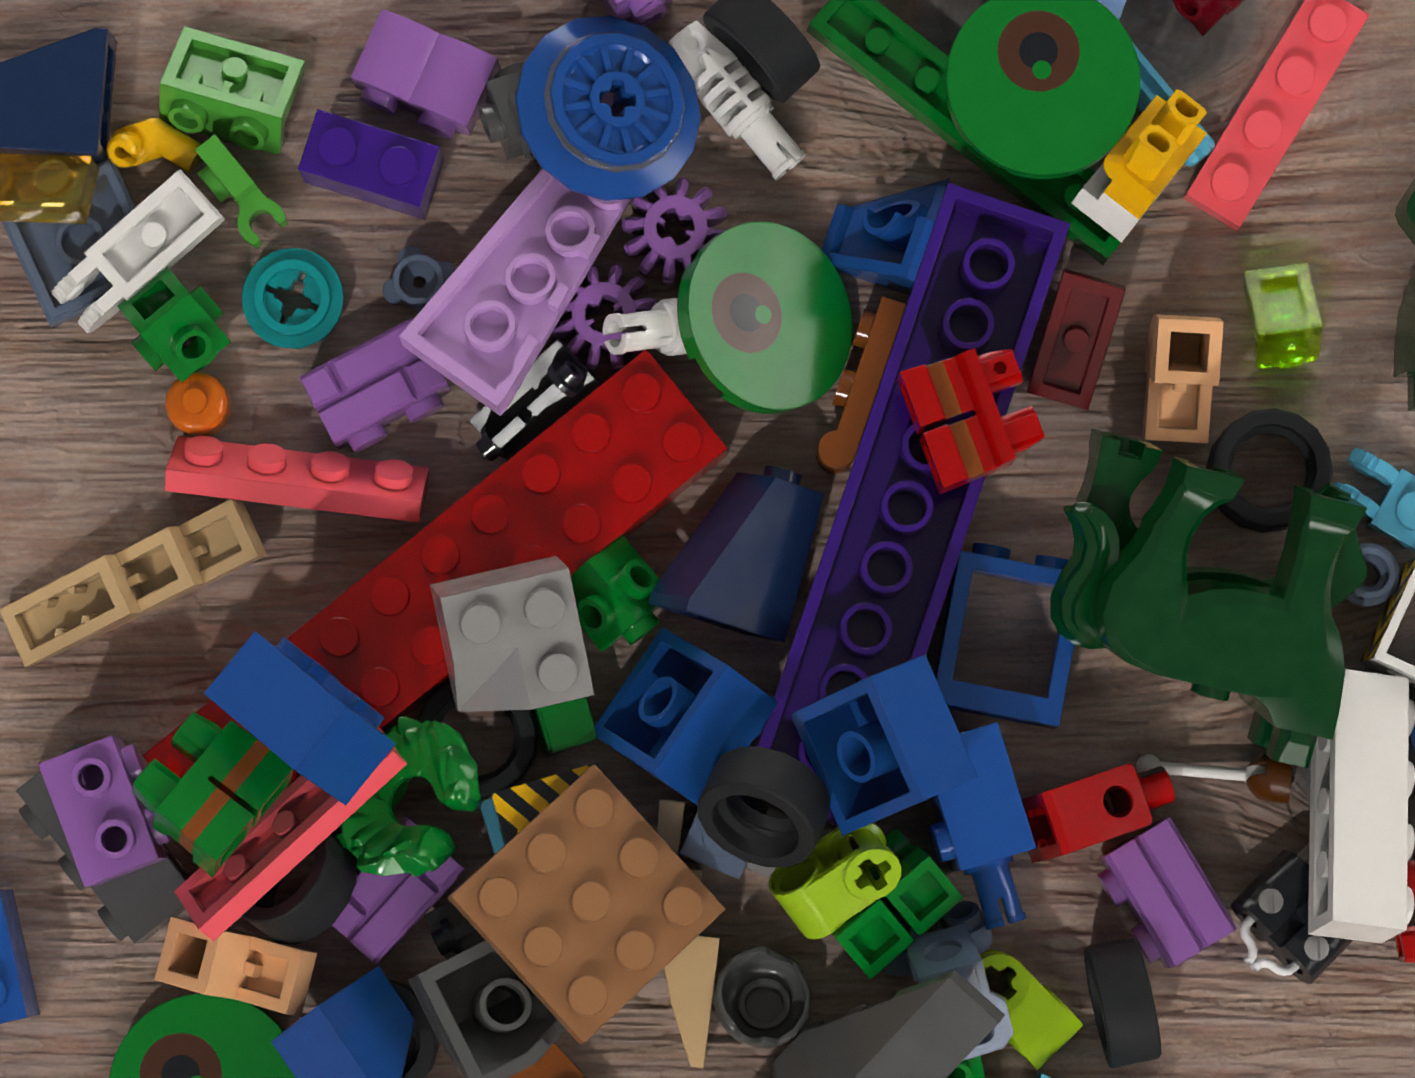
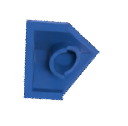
[821,178,950,296]
[271,966,416,1078]

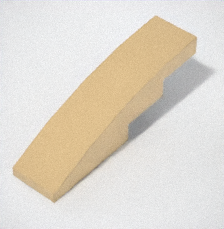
[0,499,267,667]
[657,799,720,1068]

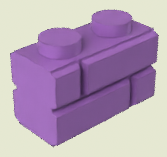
[299,317,451,453]
[332,816,467,964]
[1097,817,1238,968]

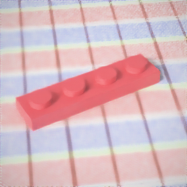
[1183,0,1369,231]
[165,435,429,523]
[174,726,407,941]

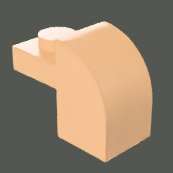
[1142,314,1224,443]
[154,917,317,1017]

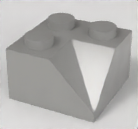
[430,556,594,712]

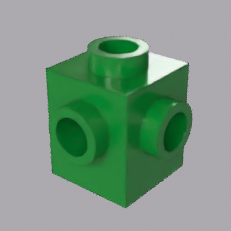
[117,267,231,382]
[570,536,660,652]

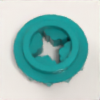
[242,248,344,350]

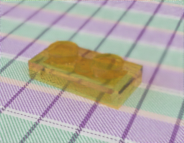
[0,154,99,224]

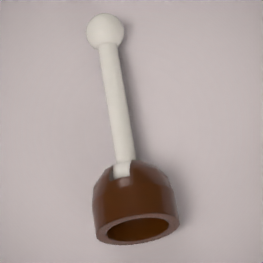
[1136,752,1292,804]

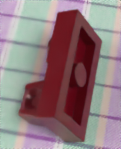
[1027,268,1126,410]

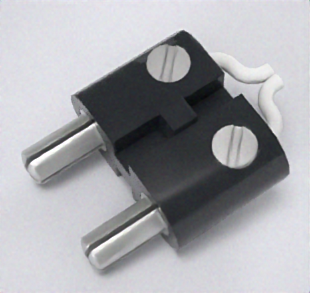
[1231,843,1353,984]

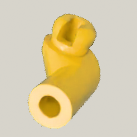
[106,118,201,173]

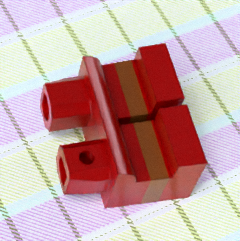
[897,348,1045,495]

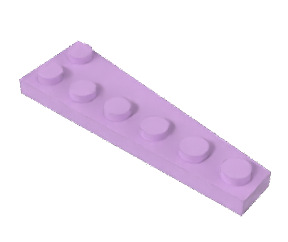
[399,92,631,416]

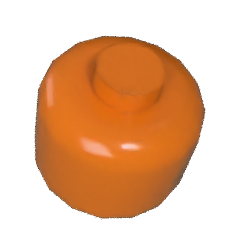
[165,372,232,437]

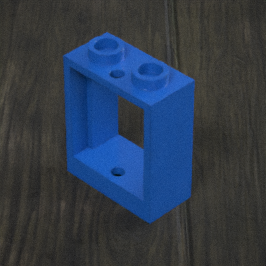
[934,543,1074,729]

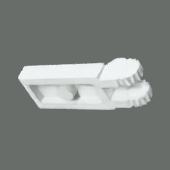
[51,169,225,334]

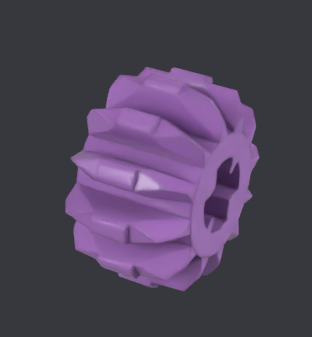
[622,177,727,286]
[553,264,657,372]

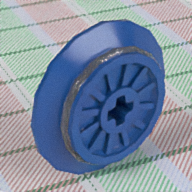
[515,16,701,201]

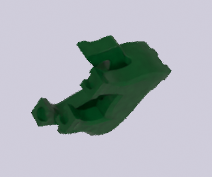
[1050,429,1367,768]

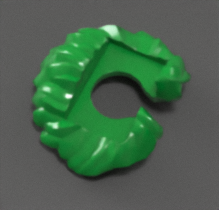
[335,716,481,877]

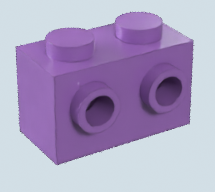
[38,735,171,887]

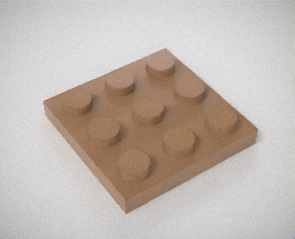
[448,764,726,1044]

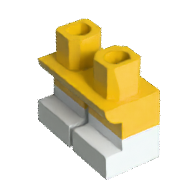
[1071,89,1207,243]

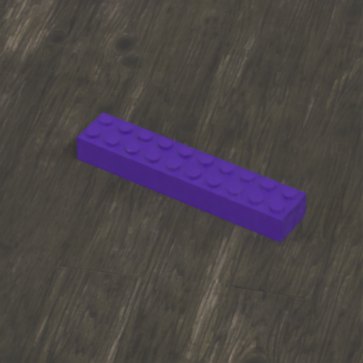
[745,183,1070,827]

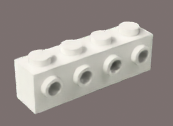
[1308,669,1415,943]

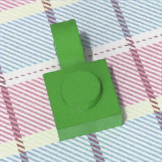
[195,134,288,249]

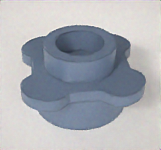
[383,246,455,314]

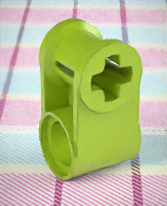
[768,822,902,939]
[980,950,1084,1071]

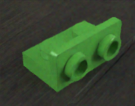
[159,26,305,154]

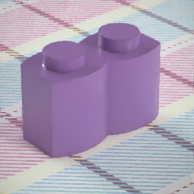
[351,9,501,139]

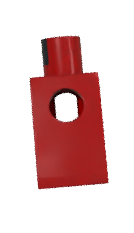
[1021,763,1175,863]

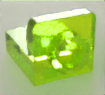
[1243,263,1322,368]

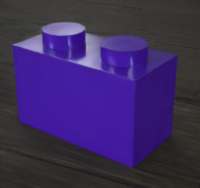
[298,109,444,220]

